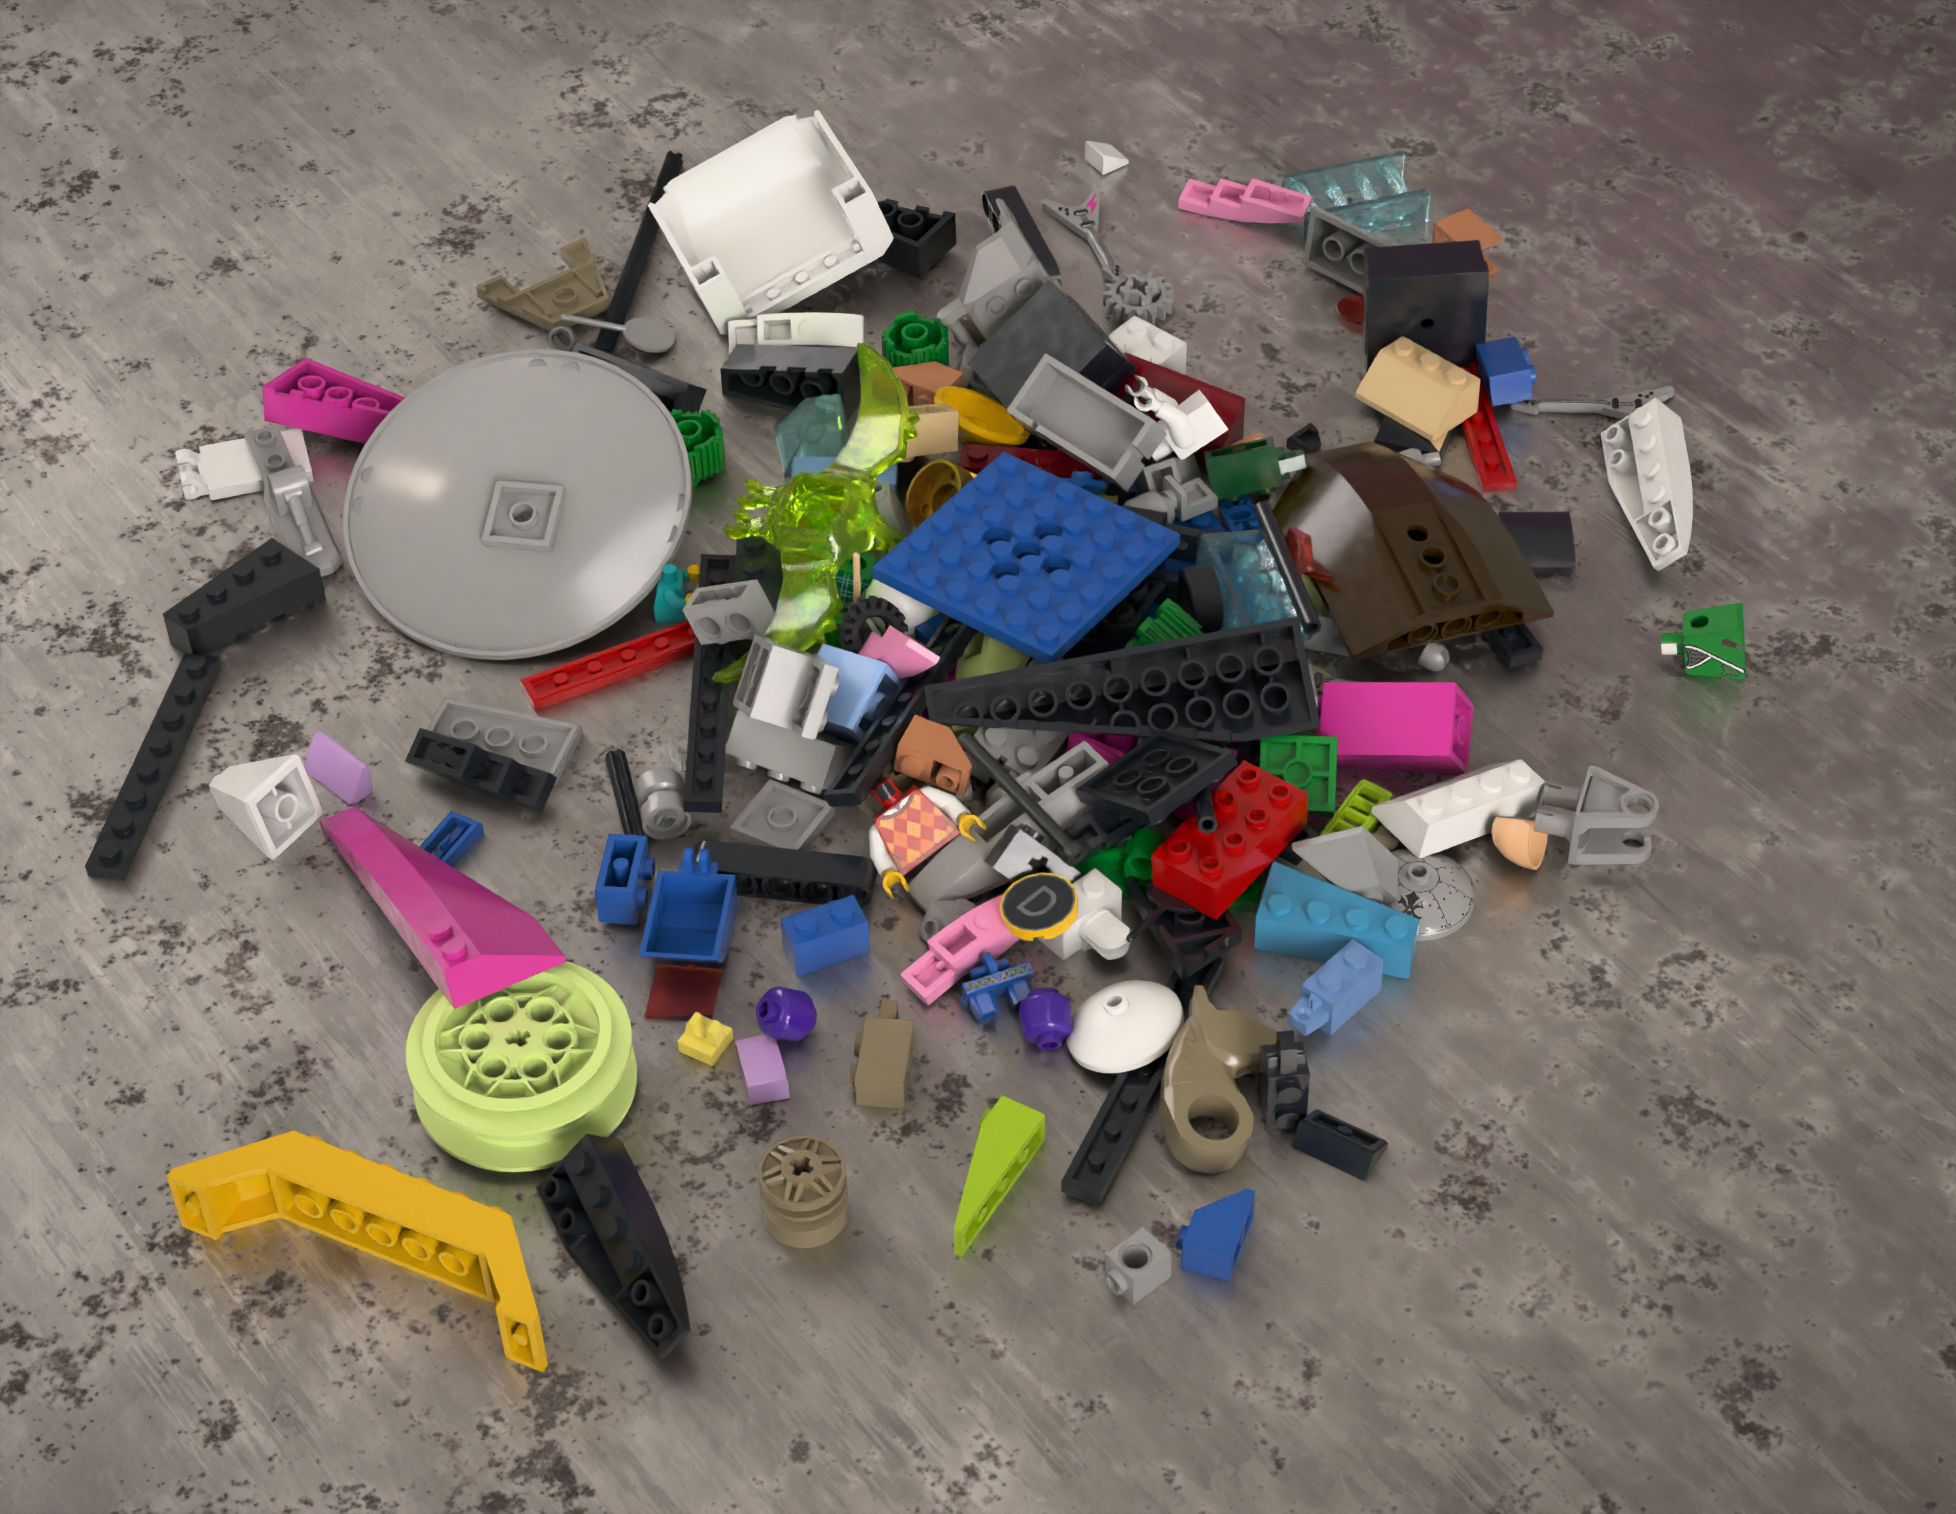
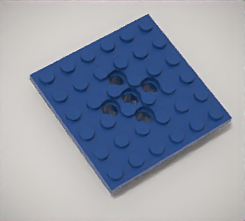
[872,452,1180,663]

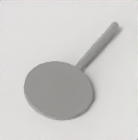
[561,314,675,353]

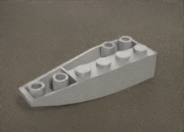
[907,741,1109,913]

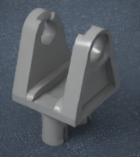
[1534,765,1659,865]

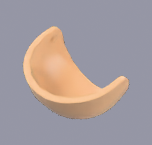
[1491,817,1548,870]

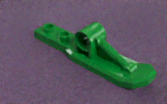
[1072,828,1263,913]

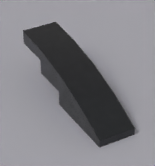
[405,728,557,812]

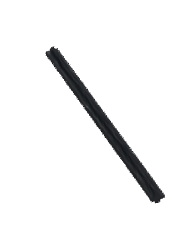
[594,150,684,353]

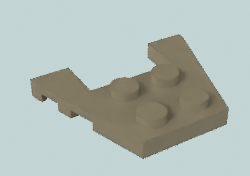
[476,237,610,332]

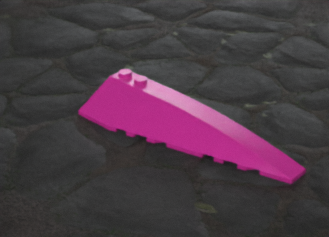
[319,807,566,1009]

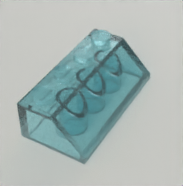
[1195,530,1308,638]

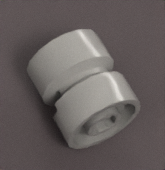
[635,767,691,840]

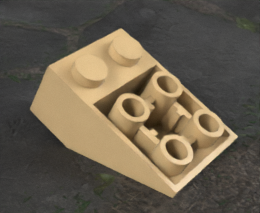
[850,403,958,462]

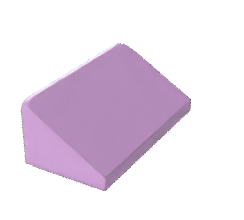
[305,730,373,806]

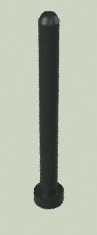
[958,732,1089,867]

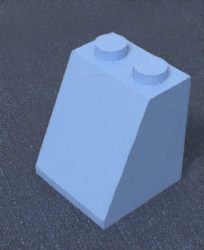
[814,644,902,745]

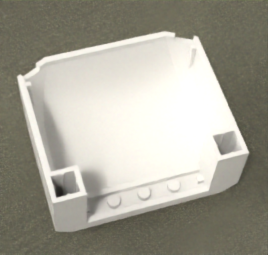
[648,110,894,335]

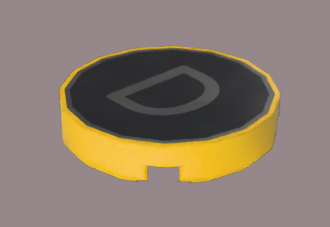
[1000,873,1079,941]

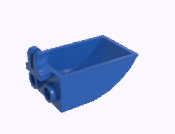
[639,848,738,963]

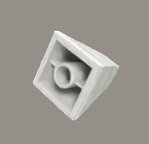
[209,754,324,860]

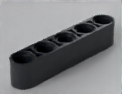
[981,185,1062,286]
[694,840,878,908]

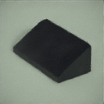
[1292,1109,1388,1179]

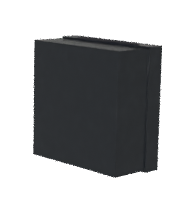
[1362,240,1489,373]
[968,280,1138,451]

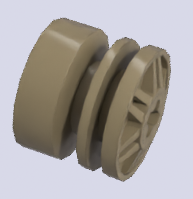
[758,1135,849,1249]

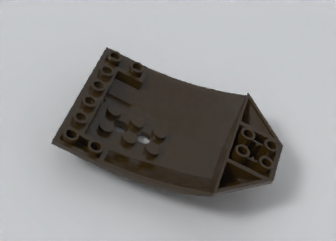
[1273,441,1554,661]

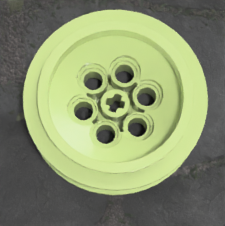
[405,961,637,1172]

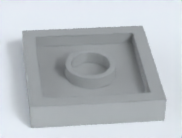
[730,779,835,851]

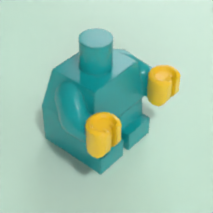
[654,564,700,623]

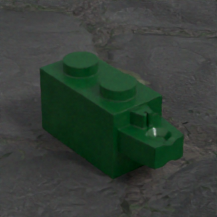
[1204,437,1307,502]

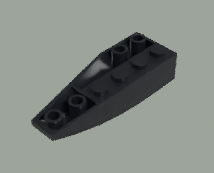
[536,1133,691,1359]

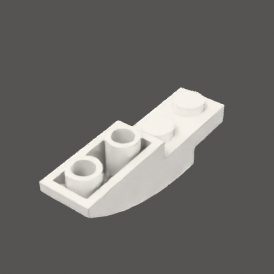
[728,312,865,354]

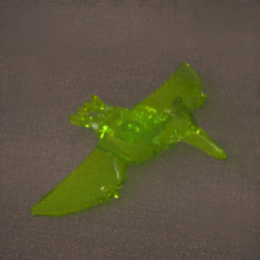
[713,343,920,683]

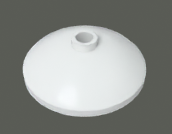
[1066,980,1184,1073]

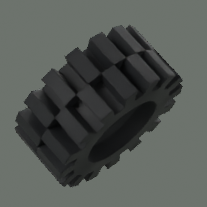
[837,595,909,654]

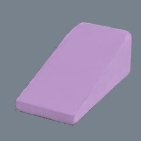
[735,1035,790,1106]

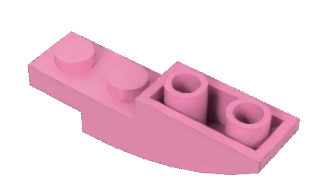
[900,895,1020,1006]

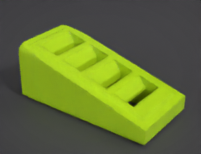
[1320,779,1393,836]

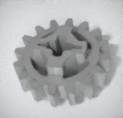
[1103,270,1175,325]

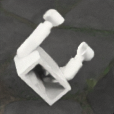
[1125,375,1228,463]

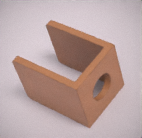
[1432,208,1501,276]

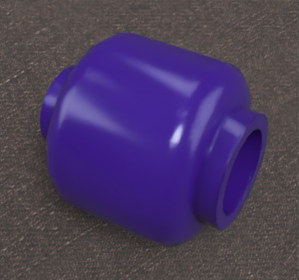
[756,986,817,1042]
[1019,988,1073,1051]

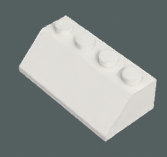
[1371,759,1546,859]

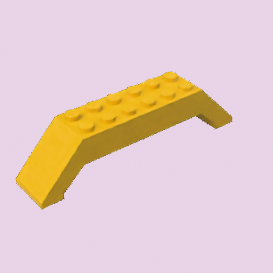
[167,1130,548,1373]

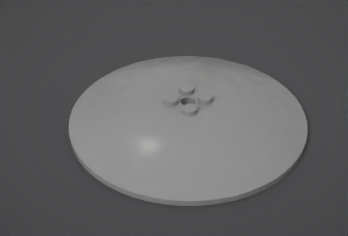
[343,349,692,660]

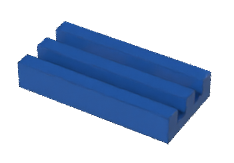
[419,811,484,868]

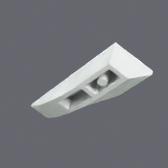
[1601,398,1693,571]

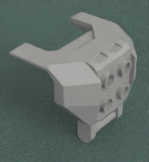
[937,198,1068,351]

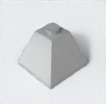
[1292,826,1398,905]

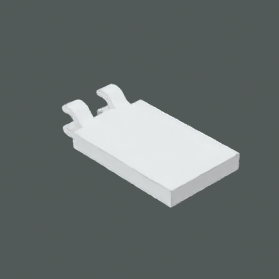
[175,428,314,500]

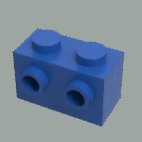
[1476,336,1537,406]
[594,833,656,925]
[780,895,870,977]

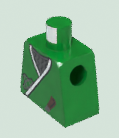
[1661,603,1746,679]

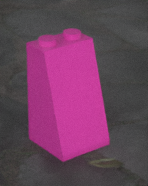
[1314,682,1474,776]

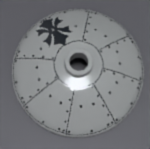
[1383,849,1475,941]

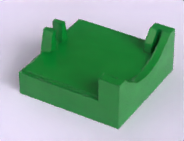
[1260,735,1338,818]

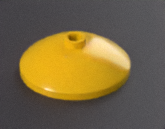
[934,386,1030,447]

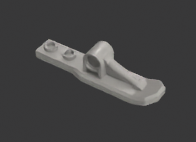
[244,424,343,577]

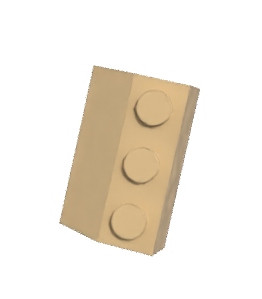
[1355,336,1480,442]

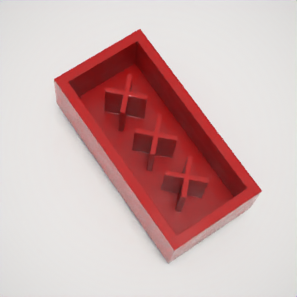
[1151,760,1308,920]

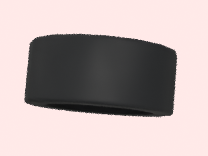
[1177,563,1224,634]

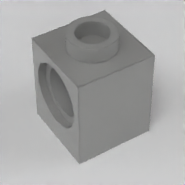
[1104,1227,1172,1305]

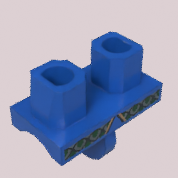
[959,952,1034,1022]

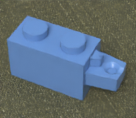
[1287,939,1384,1036]

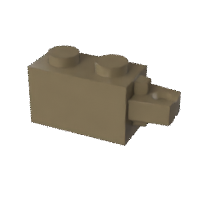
[848,1000,915,1109]

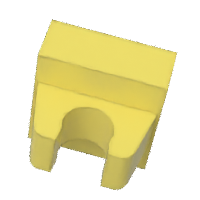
[677,1012,734,1066]

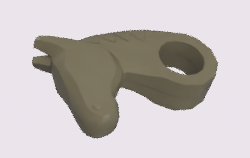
[1160,985,1278,1174]

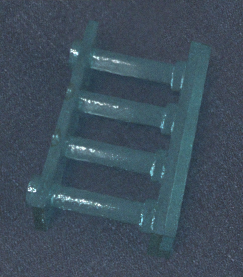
[1282,151,1431,242]

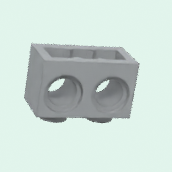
[682,579,776,645]

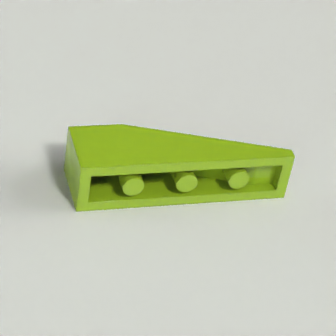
[953,1095,1045,1257]

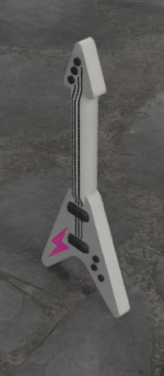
[1042,188,1122,282]
[1510,386,1674,419]

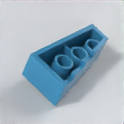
[1254,861,1420,980]

